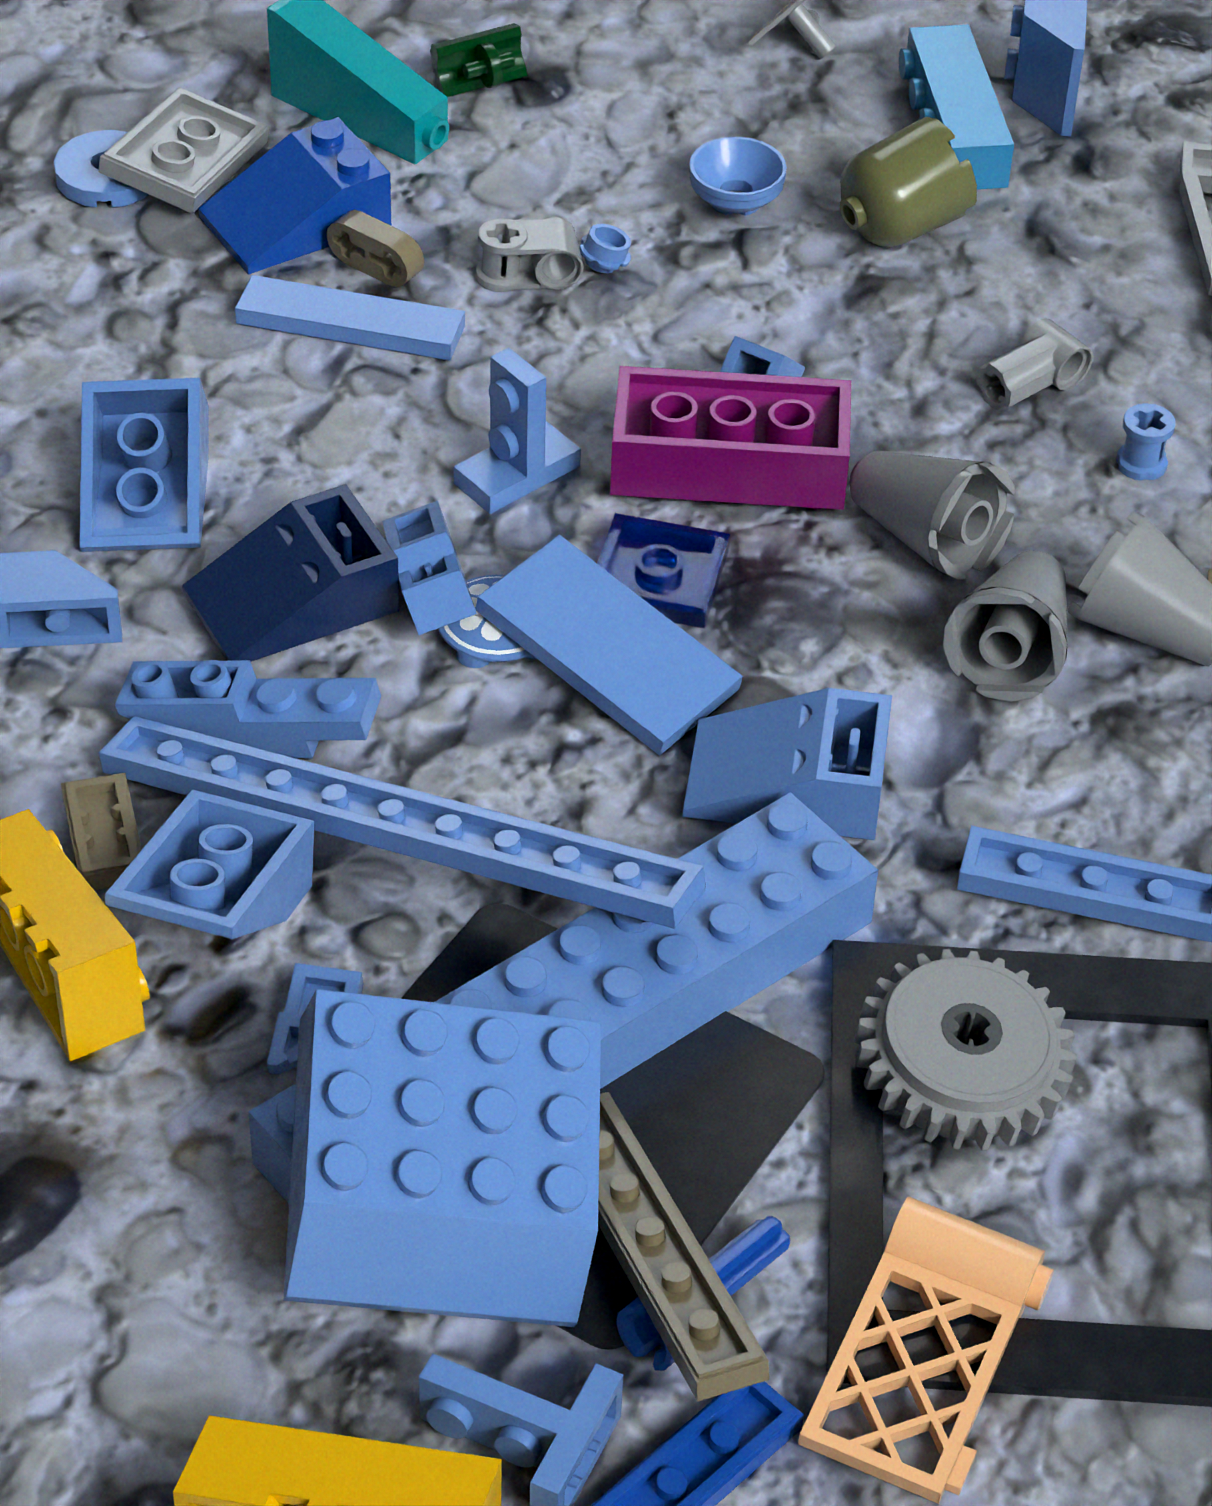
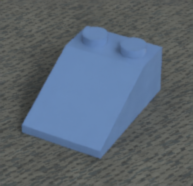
[80,378,209,552]
[105,789,314,939]

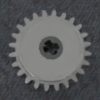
[854,949,1077,1151]

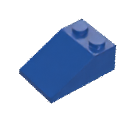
[198,117,392,275]

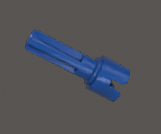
[616,1216,791,1371]

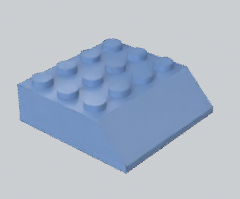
[283,989,601,1327]

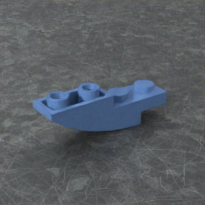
[115,660,381,759]

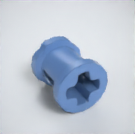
[1116,403,1175,480]

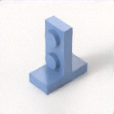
[454,347,581,514]
[419,1353,623,1506]

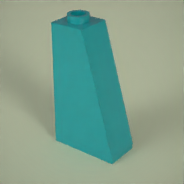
[267,0,449,165]

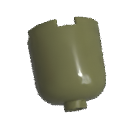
[840,116,977,248]

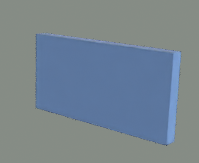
[475,534,743,756]

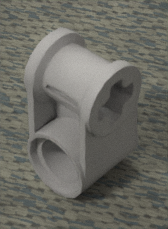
[476,217,584,292]

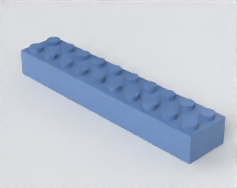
[248,792,878,1204]

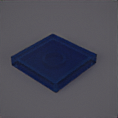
[597,513,730,629]

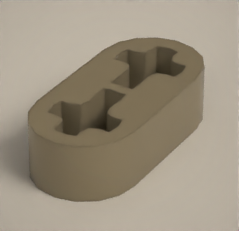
[326,210,425,287]

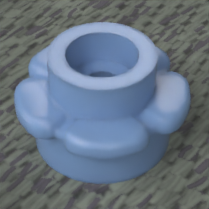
[579,224,631,273]

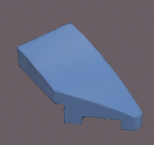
[267,963,364,1075]

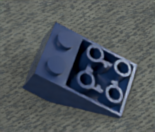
[182,484,399,662]

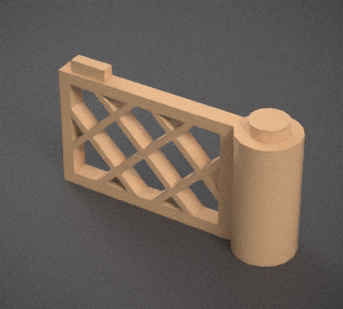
[798,1196,1054,1504]

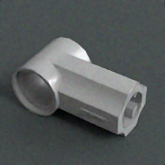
[976,318,1093,411]

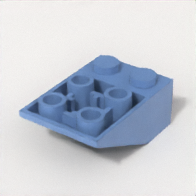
[683,688,892,840]

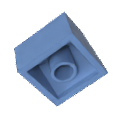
[1004,0,1088,137]

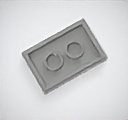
[98,87,270,214]

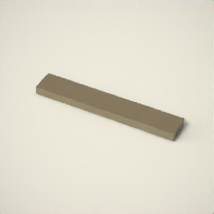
[598,1092,769,1402]

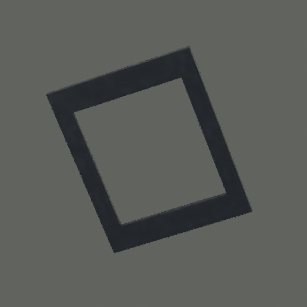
[826,940,1212,1407]

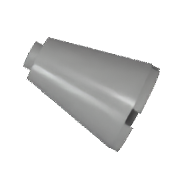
[850,451,1015,580]
[1068,511,1212,667]
[943,550,1067,702]

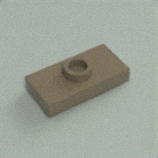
[61,773,142,891]

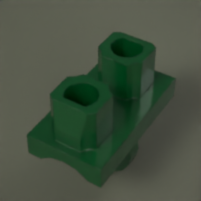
[430,23,527,97]

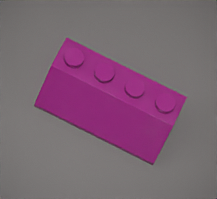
[610,366,852,510]

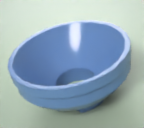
[689,137,787,216]

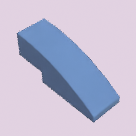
[382,501,477,635]

